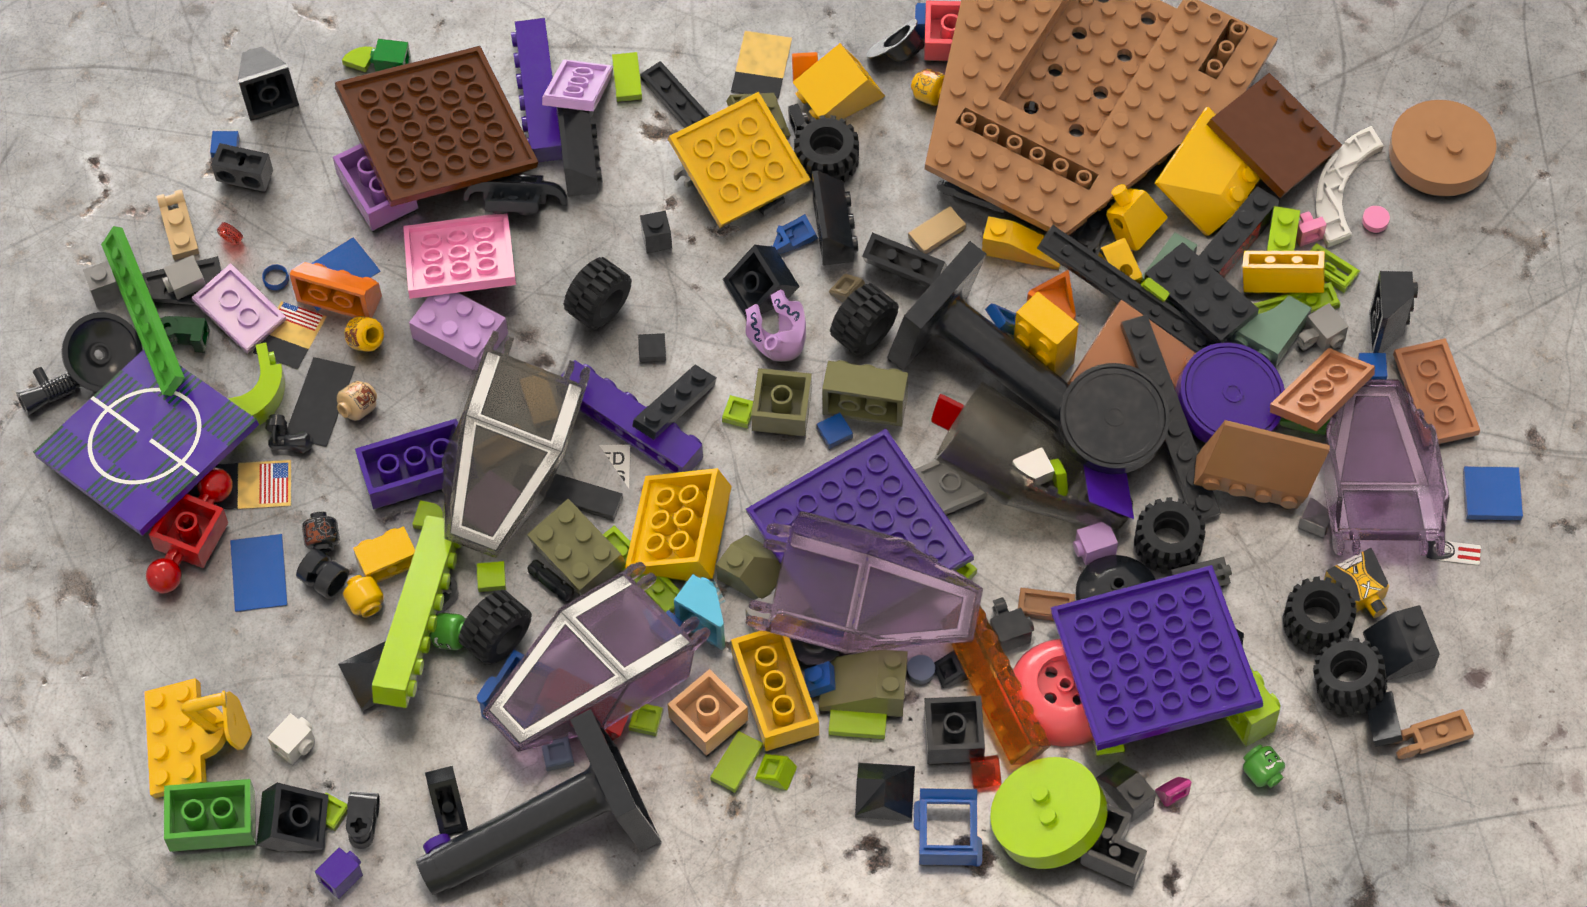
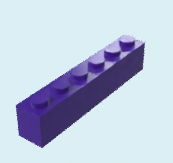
[511,18,563,163]
[555,360,703,473]

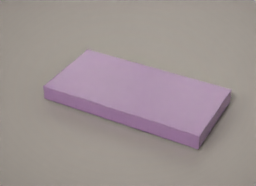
[542,60,613,112]

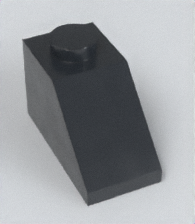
[1096,762,1157,822]
[425,766,468,835]

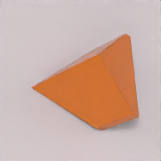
[1027,269,1076,320]

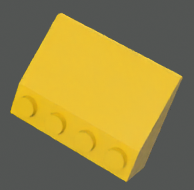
[625,468,732,581]

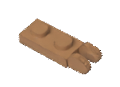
[1393,709,1474,760]

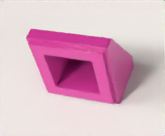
[1155,777,1192,807]

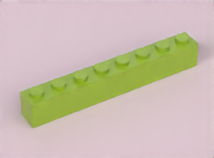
[372,516,463,708]

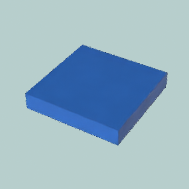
[1463,466,1523,520]

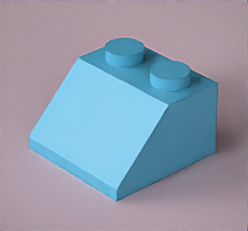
[674,574,725,650]

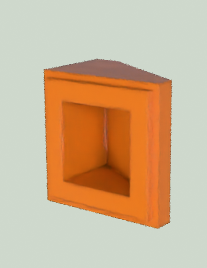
[792,52,818,81]

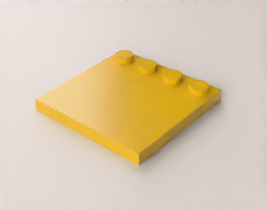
[668,92,811,228]

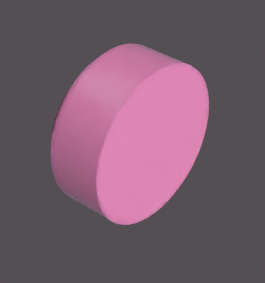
[1362,206,1390,233]

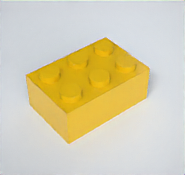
[1014,292,1079,377]

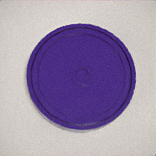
[1175,343,1285,443]

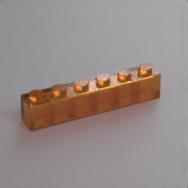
[941,604,1051,765]

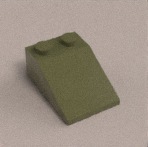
[819,649,908,717]

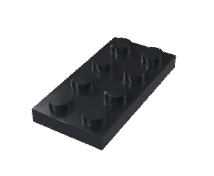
[1144,242,1259,343]

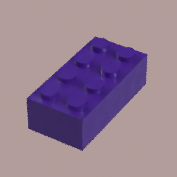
[355,417,478,509]

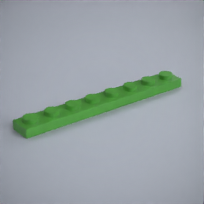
[101,226,185,396]

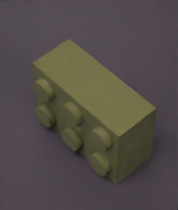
[822,360,908,427]
[527,499,626,598]

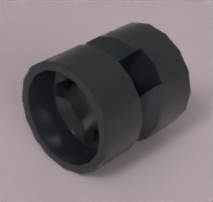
[296,548,349,599]

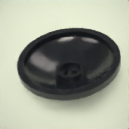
[61,312,143,392]
[1075,555,1156,601]

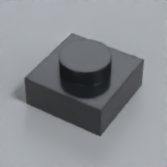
[788,103,809,137]

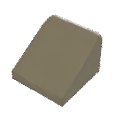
[829,274,865,303]

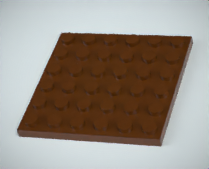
[335,46,538,207]

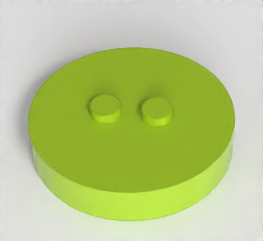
[990,757,1107,869]

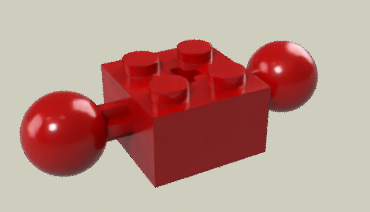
[146,468,233,593]

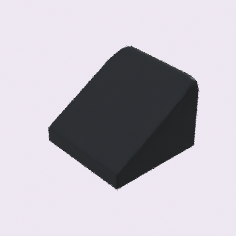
[934,650,974,688]

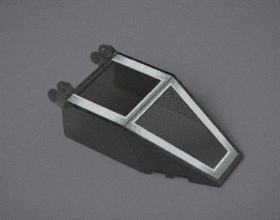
[442,330,590,558]

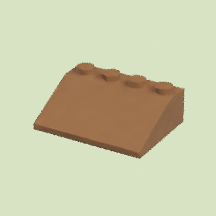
[1194,420,1330,509]

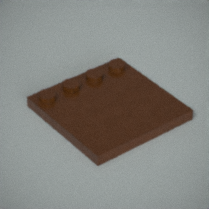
[1207,73,1342,198]

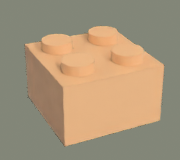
[667,669,748,756]

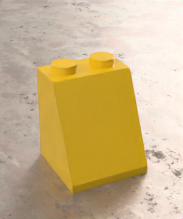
[793,43,885,120]

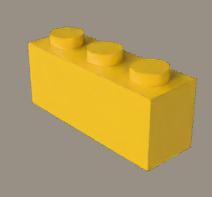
[1243,251,1325,293]

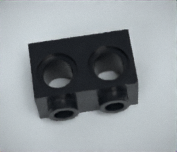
[211,143,273,192]

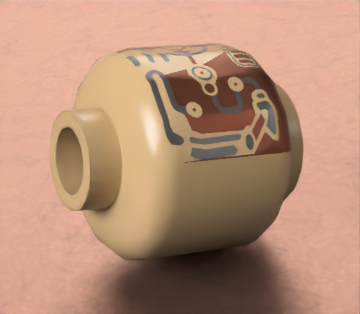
[337,381,377,421]

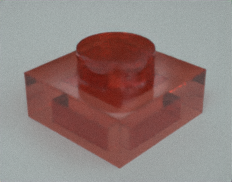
[969,755,1002,789]

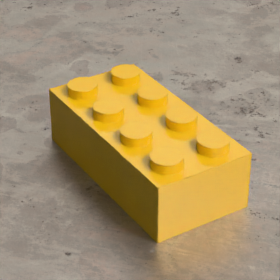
[731,628,819,751]

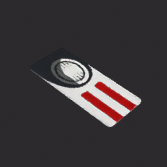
[1426,539,1481,565]

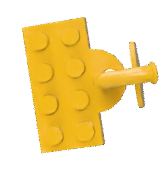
[144,678,252,799]

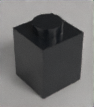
[640,210,672,254]

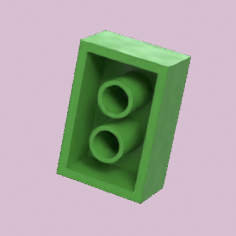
[164,779,256,852]

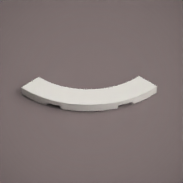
[1315,126,1384,248]

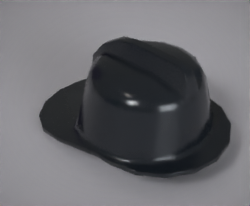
[866,19,925,62]

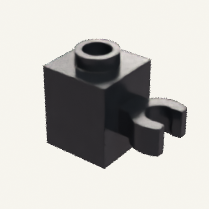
[989,597,1034,654]

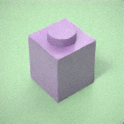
[1073,520,1118,565]

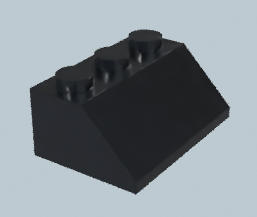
[557,107,603,197]
[812,171,858,266]
[1369,271,1418,353]

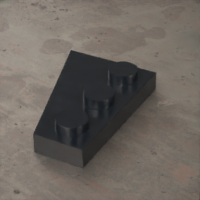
[142,256,222,305]

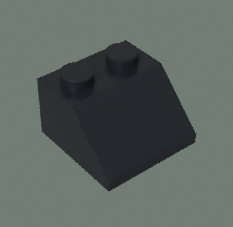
[723,244,800,318]
[1363,605,1440,681]
[256,782,329,852]

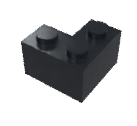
[1080,804,1147,887]

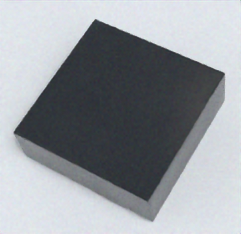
[638,333,666,362]

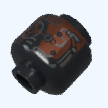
[302,512,340,553]

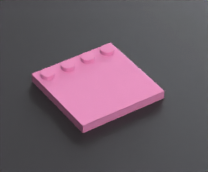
[403,213,516,299]

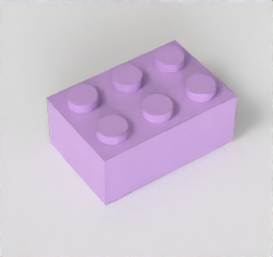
[409,293,508,373]

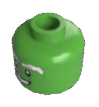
[429,613,466,650]
[1243,744,1285,788]

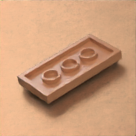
[1393,338,1480,447]
[1270,348,1375,431]

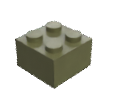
[751,368,812,436]

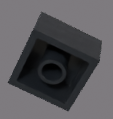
[924,696,985,764]

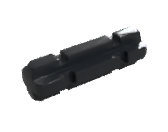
[527,559,575,602]

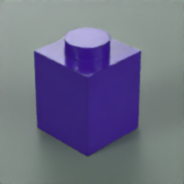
[315,847,363,899]

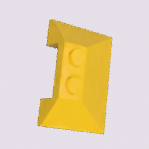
[1155,107,1260,236]

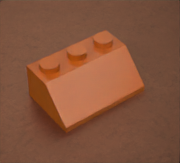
[289,262,382,318]

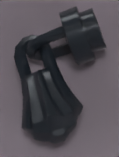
[265,414,314,453]

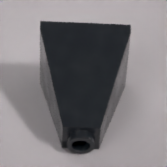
[238,47,299,121]

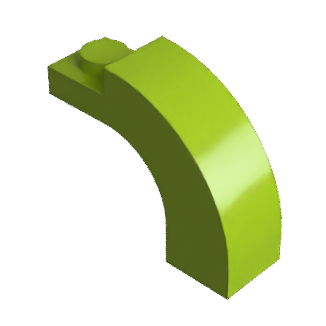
[227,343,285,427]

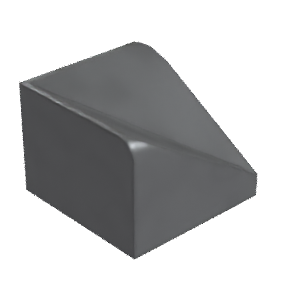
[1298,497,1332,538]

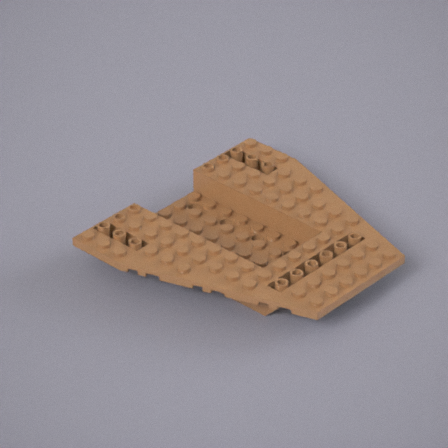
[924,0,1278,235]

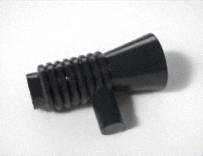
[16,367,80,416]

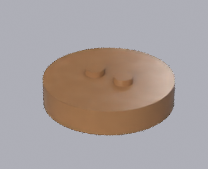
[1389,100,1496,196]

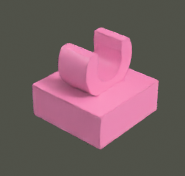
[1296,211,1327,247]

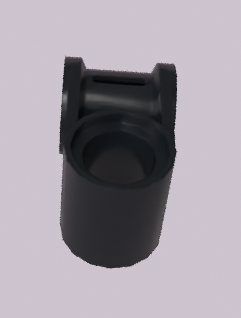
[346,792,380,849]

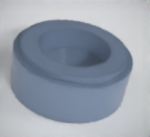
[907,655,935,684]

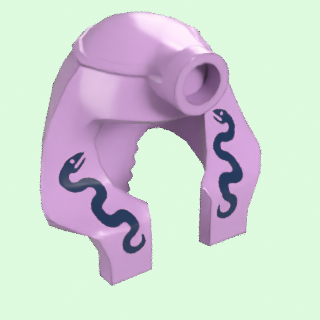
[746,289,806,362]

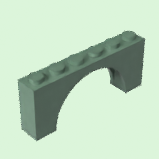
[1140,232,1312,367]

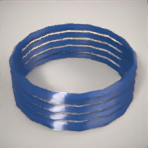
[262,264,289,290]

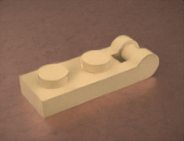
[156,189,200,261]

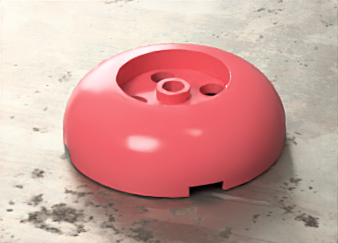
[1008,639,1093,747]

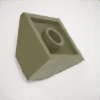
[716,535,786,600]

